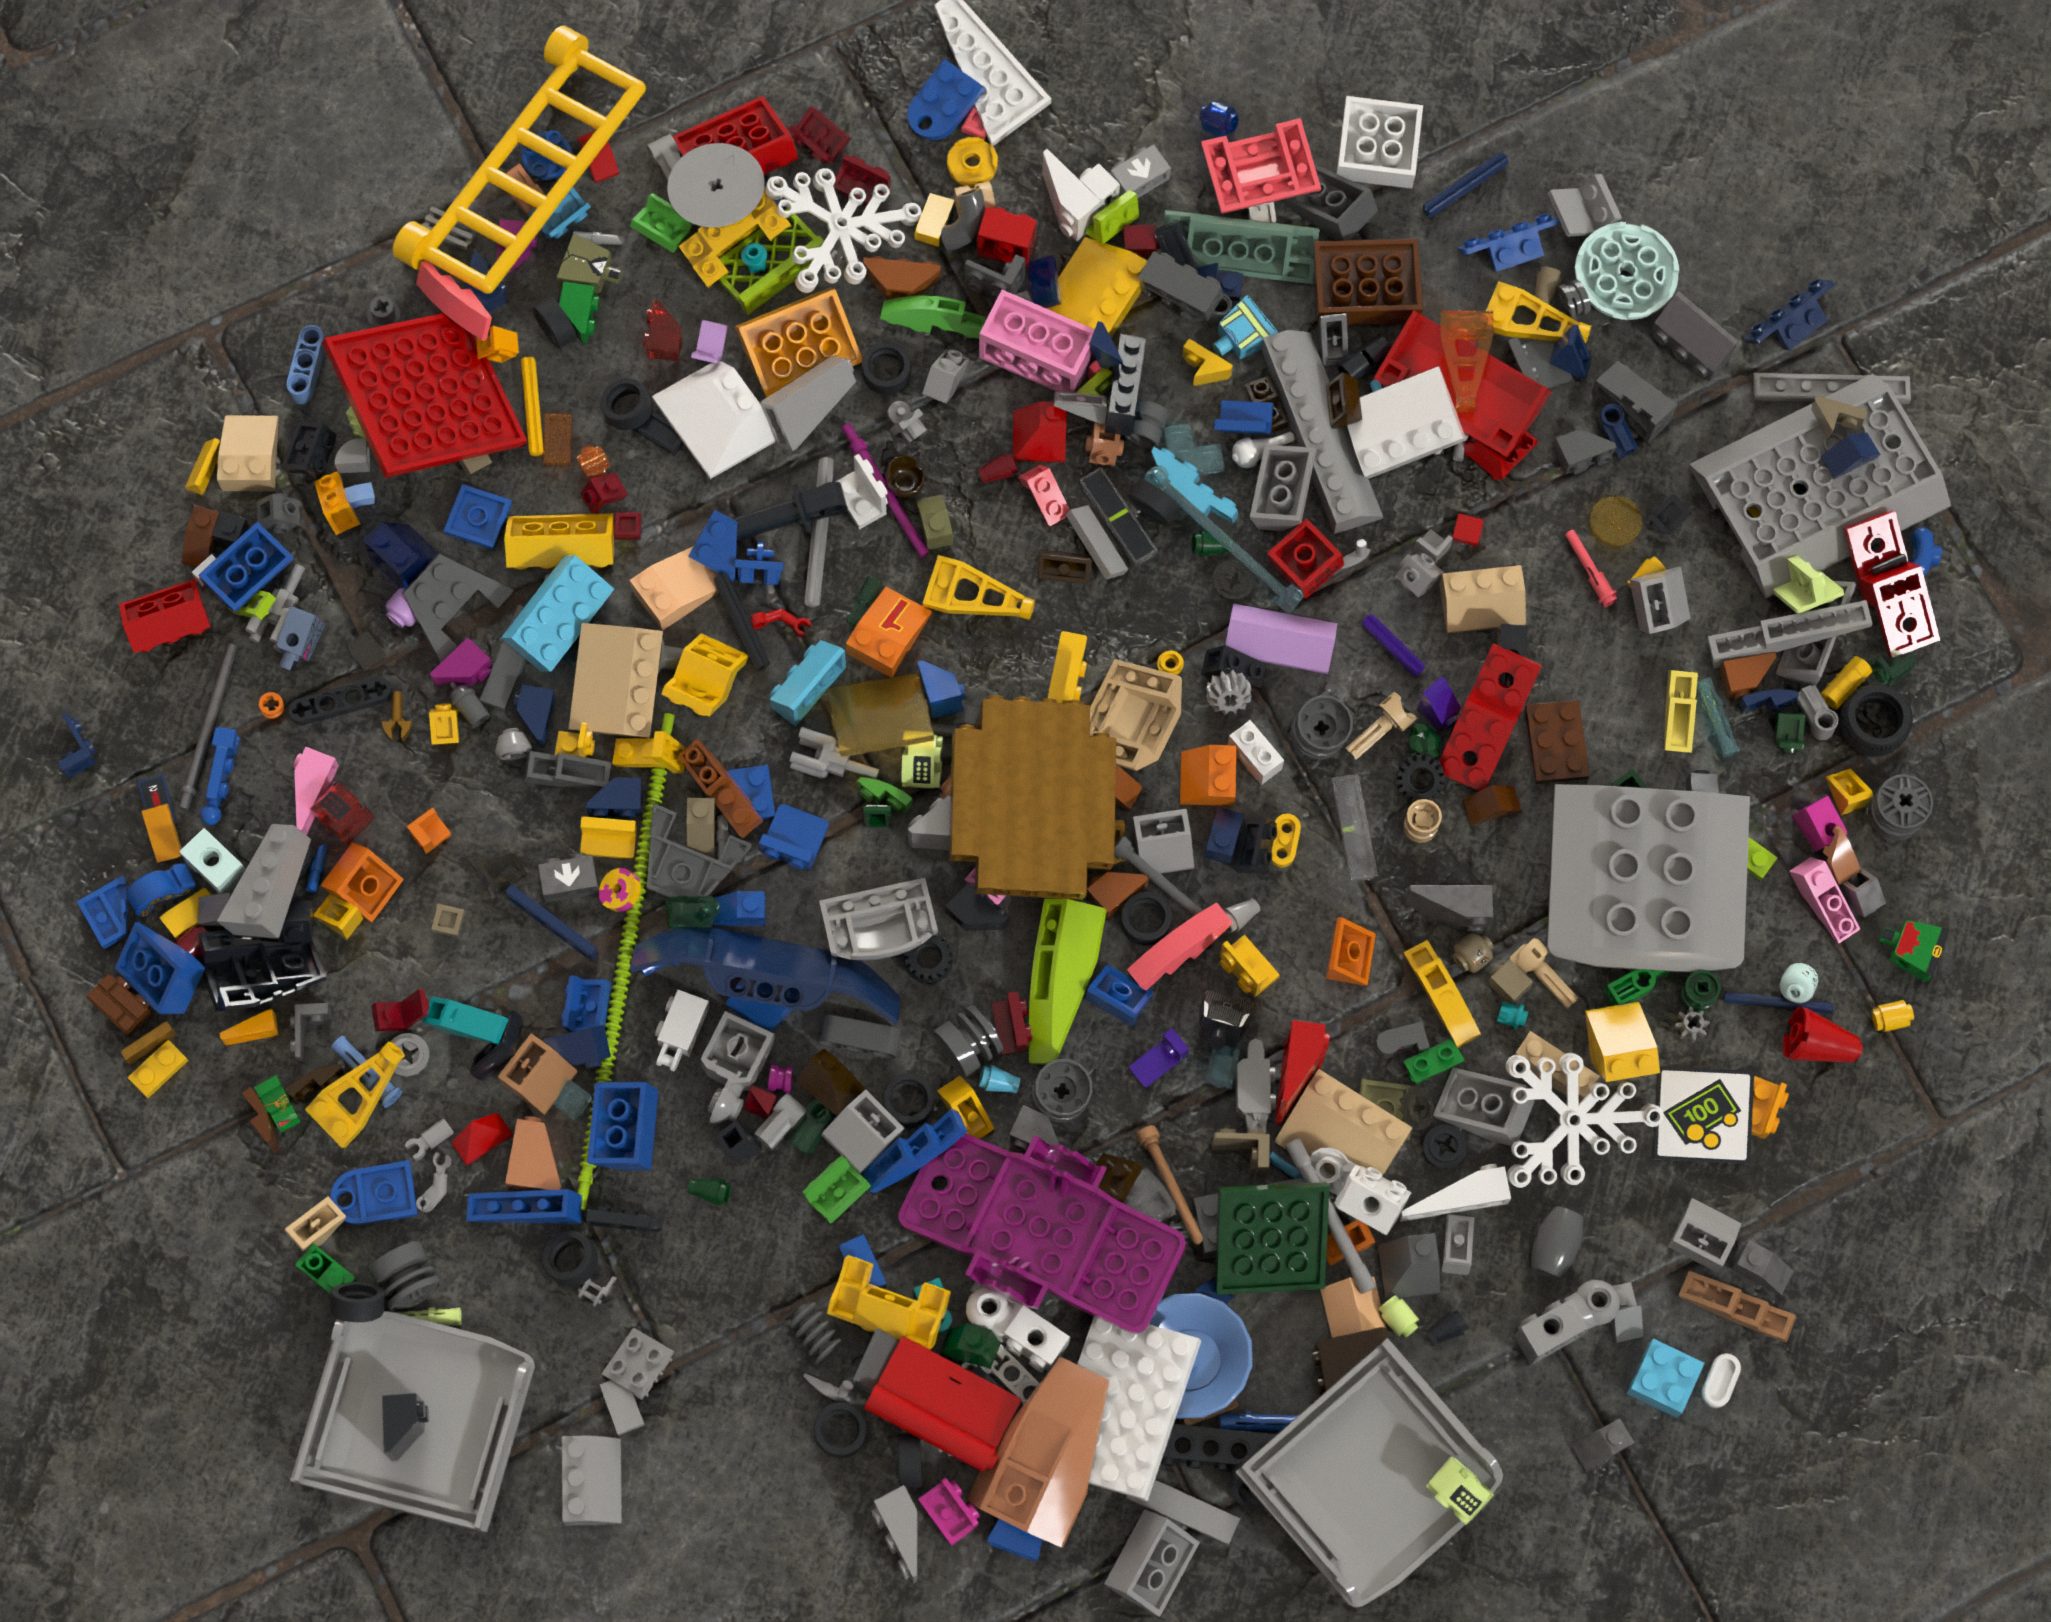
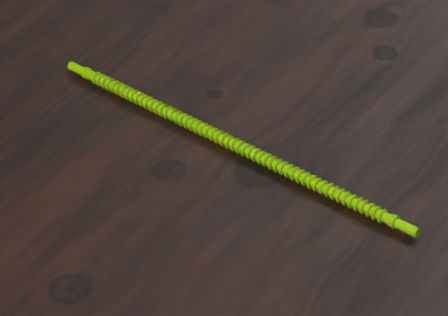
[577,713,675,1211]

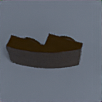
[1244,376,1288,436]
[285,1064,345,1103]

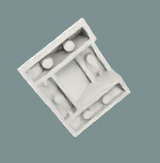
[652,361,776,479]

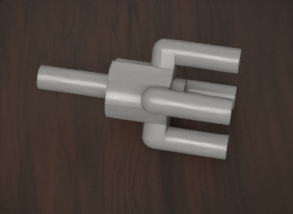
[245,564,305,653]
[790,727,879,780]

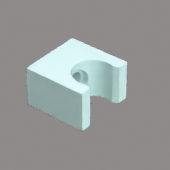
[179,828,245,894]

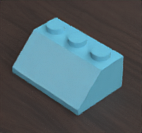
[769,640,846,727]

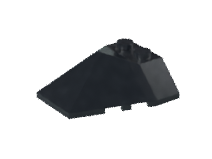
[199,930,327,1012]

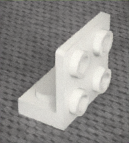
[836,454,888,529]

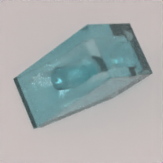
[1205,1038,1242,1089]

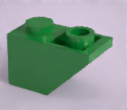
[559,282,600,344]
[295,1243,358,1296]

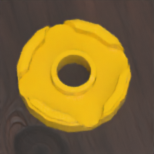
[947,137,998,187]

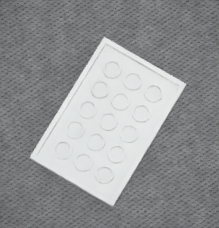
[1077,1316,1201,1501]

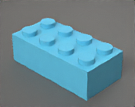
[501,555,614,672]

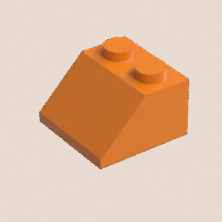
[1180,745,1236,806]
[320,842,404,923]

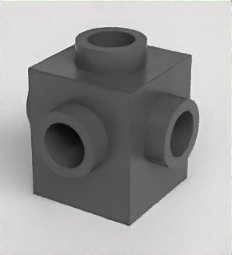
[257,493,300,534]

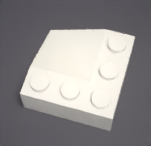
[1336,96,1423,189]

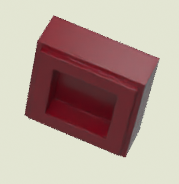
[614,512,642,540]

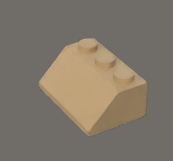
[1439,565,1526,634]

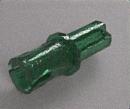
[847,576,882,627]

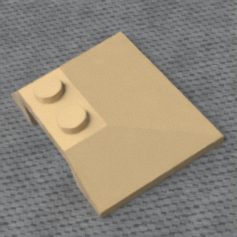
[1090,659,1182,771]

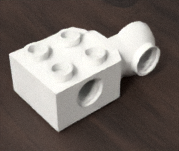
[1310,1147,1411,1235]
[966,1287,1070,1373]

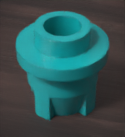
[741,243,767,274]
[1497,1001,1528,1031]

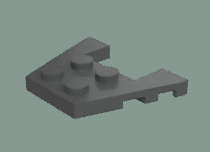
[402,554,514,664]
[647,803,752,909]

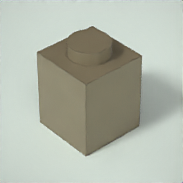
[1488,959,1533,1004]

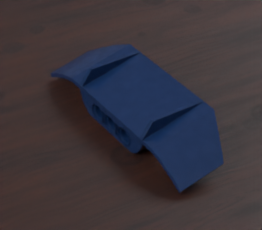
[629,924,901,1024]

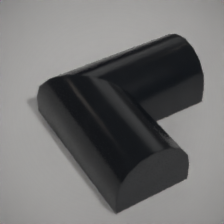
[470,1010,523,1081]

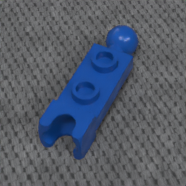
[200,727,240,825]

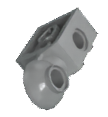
[701,1011,775,1124]
[1514,1280,1620,1365]

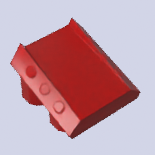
[1463,431,1538,480]

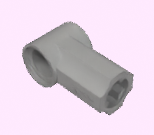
[647,134,681,181]
[1796,685,1838,740]
[754,1093,809,1150]

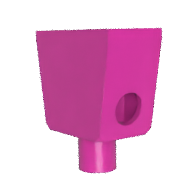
[1791,796,1847,851]

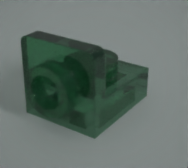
[1872,654,1918,686]

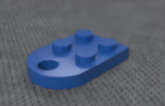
[908,59,986,141]
[330,1160,418,1226]

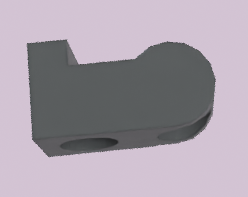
[1375,1021,1430,1059]

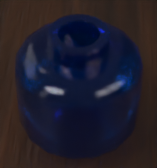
[1199,100,1239,137]

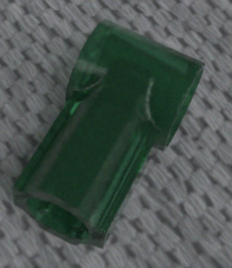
[788,1099,837,1155]

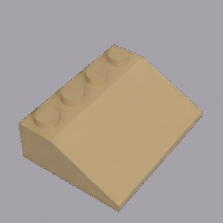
[569,623,663,738]
[1274,1069,1412,1177]

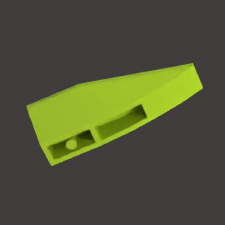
[1029,899,1107,1065]

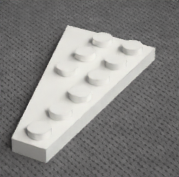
[935,0,1051,146]

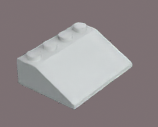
[1347,366,1467,479]

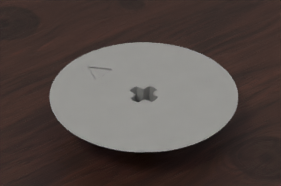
[667,143,764,227]

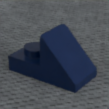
[1197,263,1243,302]

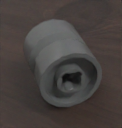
[1126,401,1169,449]

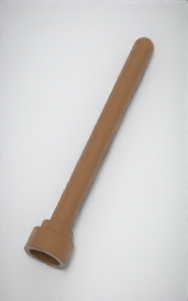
[1136,1126,1203,1244]

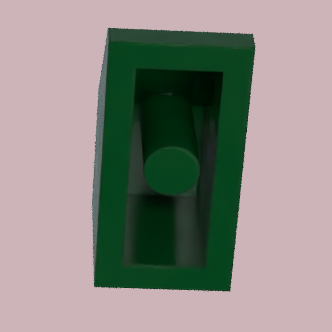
[939,1324,1001,1369]

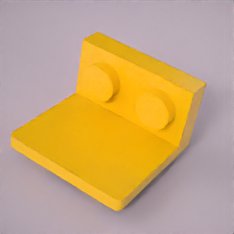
[1219,935,1280,998]

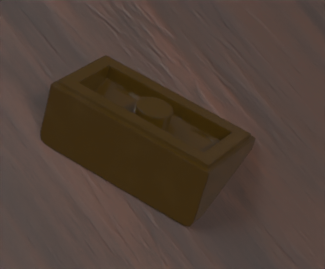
[1326,372,1362,429]
[1036,549,1092,585]

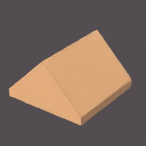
[1320,1277,1386,1338]

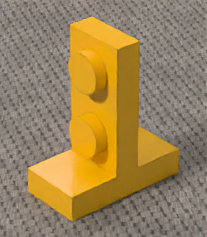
[612,731,686,774]

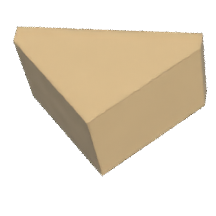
[285,1197,346,1251]

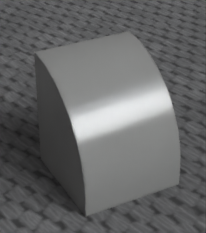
[335,438,370,473]

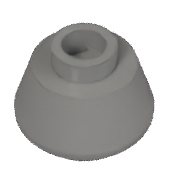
[495,728,532,760]

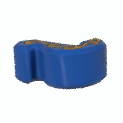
[126,863,196,917]

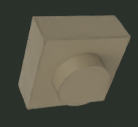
[431,904,465,938]

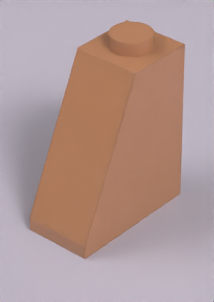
[505,1116,563,1191]

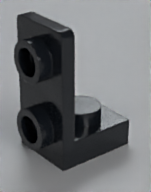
[1201,645,1266,689]

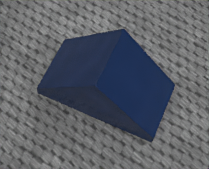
[1549,325,1591,379]
[1821,433,1881,479]

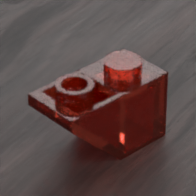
[643,300,683,362]

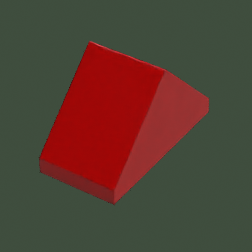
[577,131,619,183]

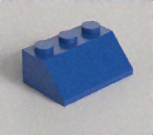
[198,522,294,612]
[587,1082,659,1171]

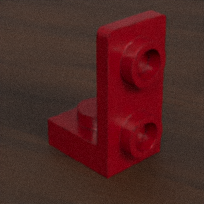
[371,989,429,1032]

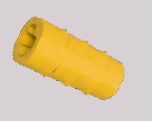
[1820,656,1872,710]

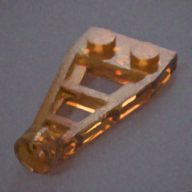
[1440,311,1493,413]

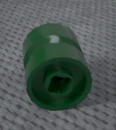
[1679,970,1720,1013]

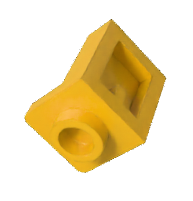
[429,703,459,744]

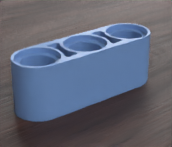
[287,325,325,404]

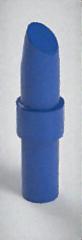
[306,844,327,893]

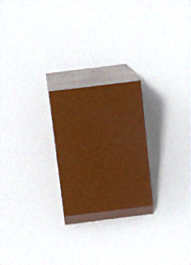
[1462,785,1522,826]

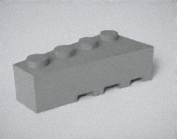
[217,824,311,938]

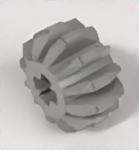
[1206,670,1251,715]

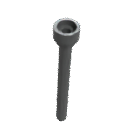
[1114,836,1203,916]

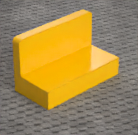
[580,817,637,859]

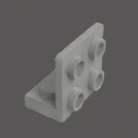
[1548,174,1622,237]

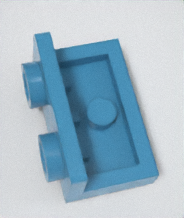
[527,187,591,239]

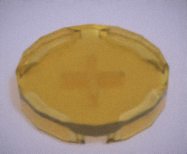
[1589,495,1642,547]

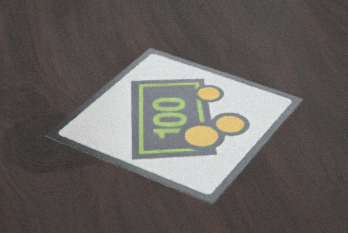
[1653,1066,1754,1165]

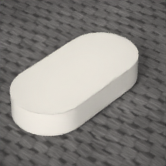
[1701,1354,1741,1408]

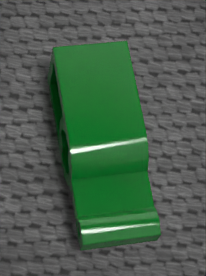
[1603,969,1671,1006]

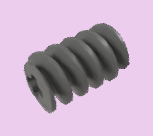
[784,1302,842,1365]

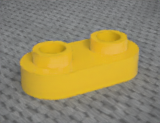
[1271,814,1301,868]

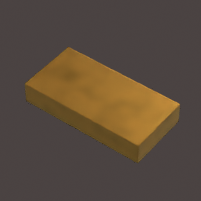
[121,1021,177,1066]

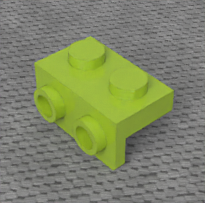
[1085,190,1139,244]

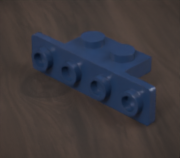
[1744,278,1835,351]

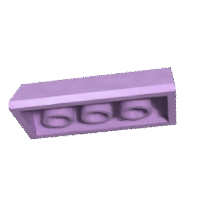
[1225,603,1337,674]

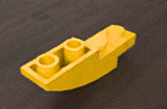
[1404,940,1481,1048]

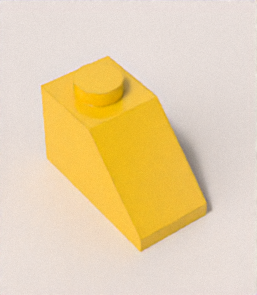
[937,1076,995,1139]

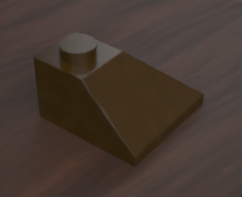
[796,1048,865,1116]

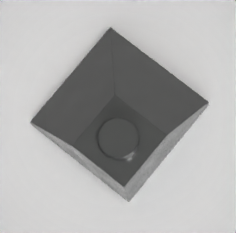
[1377,1233,1440,1300]

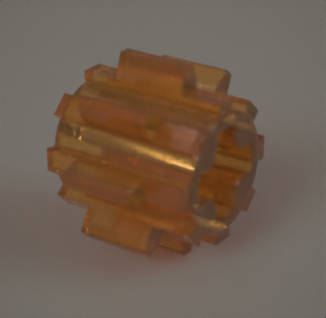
[576,444,610,478]

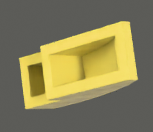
[1664,670,1698,753]

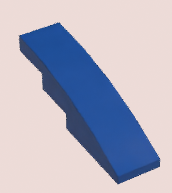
[862,1109,967,1193]

